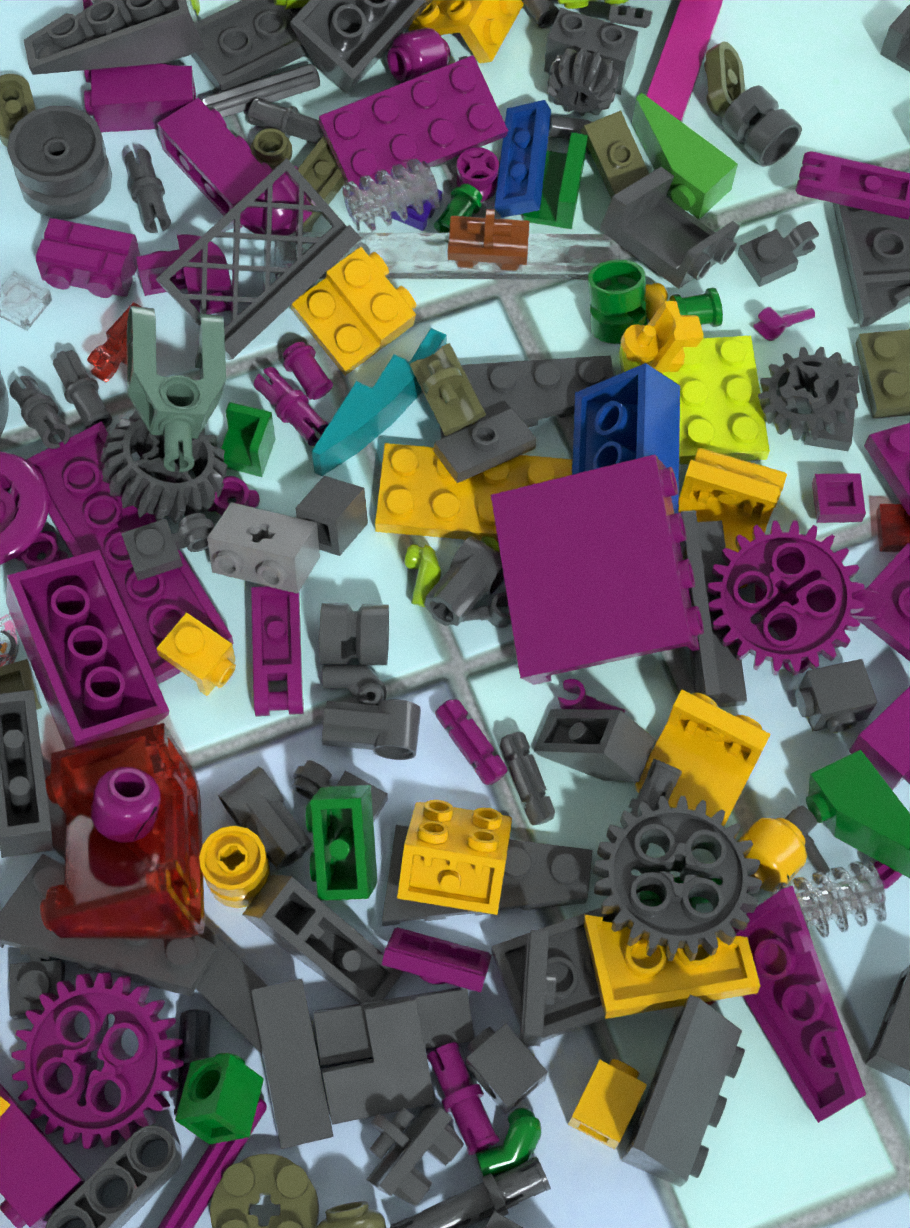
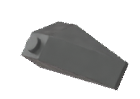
[24,0,205,75]

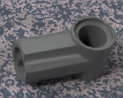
[424,536,504,626]
[322,699,421,760]
[218,766,312,870]

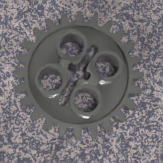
[593,796,762,961]

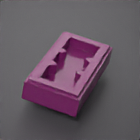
[382,927,492,992]

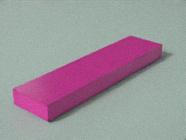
[646,0,723,122]

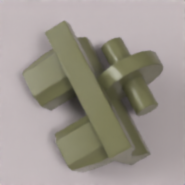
[410,343,486,436]

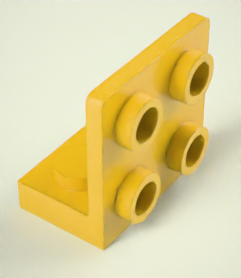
[397,800,512,915]

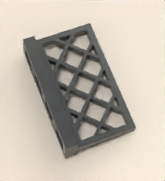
[155,158,362,360]

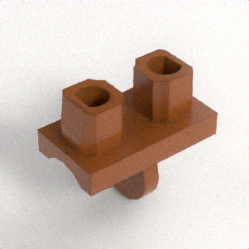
[448,209,530,271]

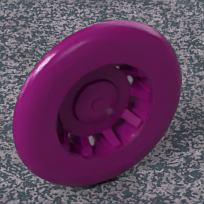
[0,452,50,565]

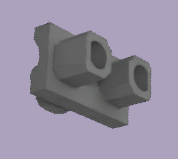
[366,1105,464,1206]

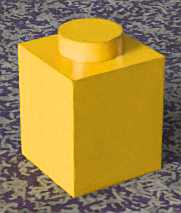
[568,1059,647,1150]

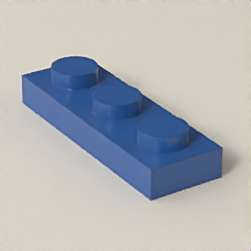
[494,100,551,218]

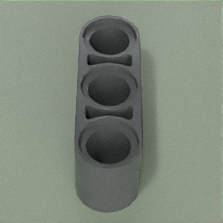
[46,1125,182,1228]

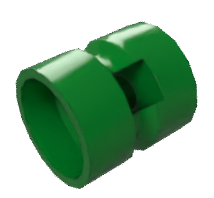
[588,260,647,344]

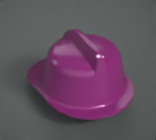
[221,166,312,236]

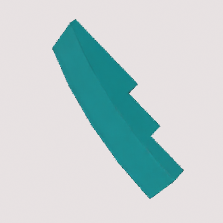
[312,328,447,476]

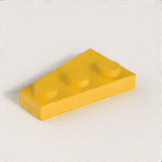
[584,915,760,1019]

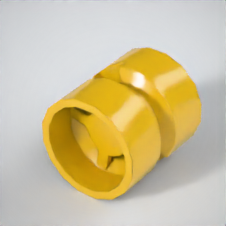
[199,826,271,908]

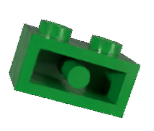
[306,785,378,901]

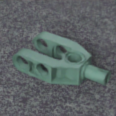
[127,306,226,472]

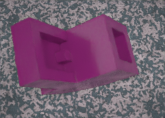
[136,234,232,314]

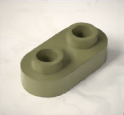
[704,41,745,118]
[0,74,36,148]

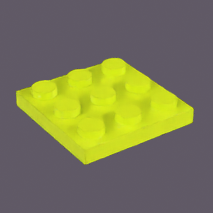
[619,336,770,465]

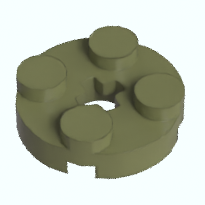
[210,1154,319,1228]

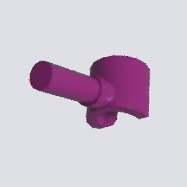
[753,307,815,341]
[558,679,626,713]

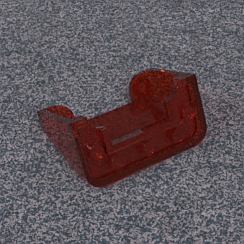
[40,723,205,939]

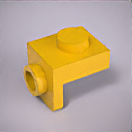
[156,612,236,696]

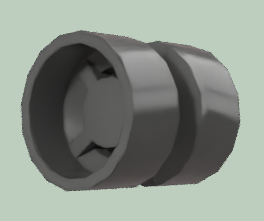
[722,85,802,167]
[319,603,389,665]

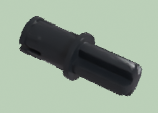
[174,1009,211,1115]

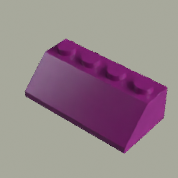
[6,550,170,766]

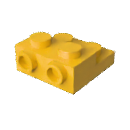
[291,247,417,376]

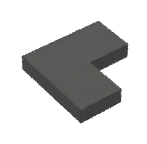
[322,997,435,1125]

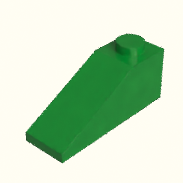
[806,750,910,878]

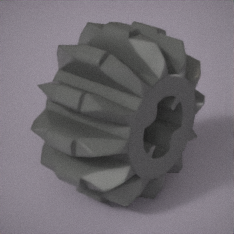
[547,47,619,116]

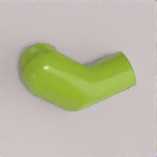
[404,544,441,608]

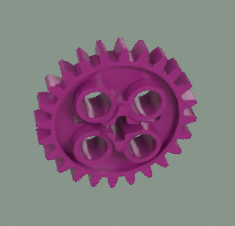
[707,520,865,676]
[11,972,183,1149]

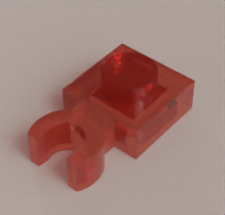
[87,302,141,383]

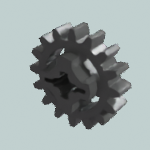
[758,347,860,441]

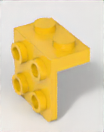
[408,0,524,63]
[679,460,780,588]
[635,689,771,826]

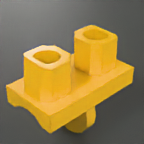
[621,301,704,374]

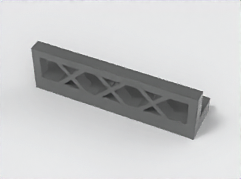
[680,510,747,707]

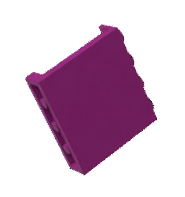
[491,454,704,685]

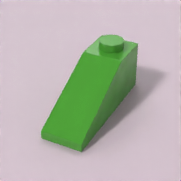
[632,92,738,219]

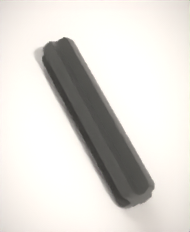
[201,64,320,118]

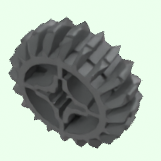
[100,410,227,524]

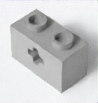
[207,502,320,594]

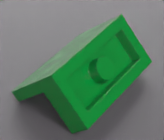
[523,132,588,229]

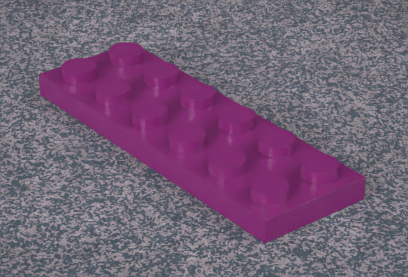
[26,422,234,685]

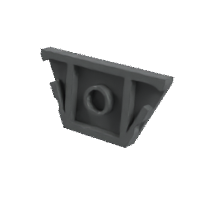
[833,203,910,327]

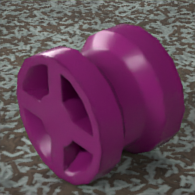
[456,147,499,202]

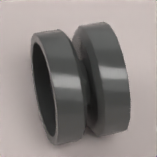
[7,106,112,219]

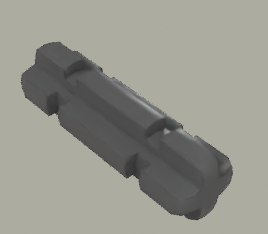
[500,731,555,826]

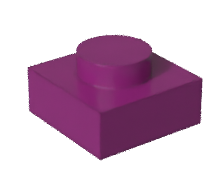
[812,473,866,523]

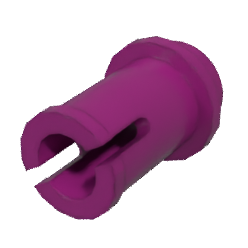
[282,342,333,400]

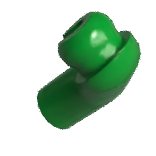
[475,1107,541,1177]

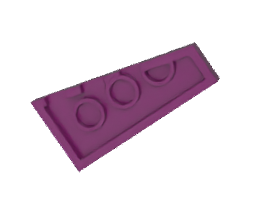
[733,886,866,1123]

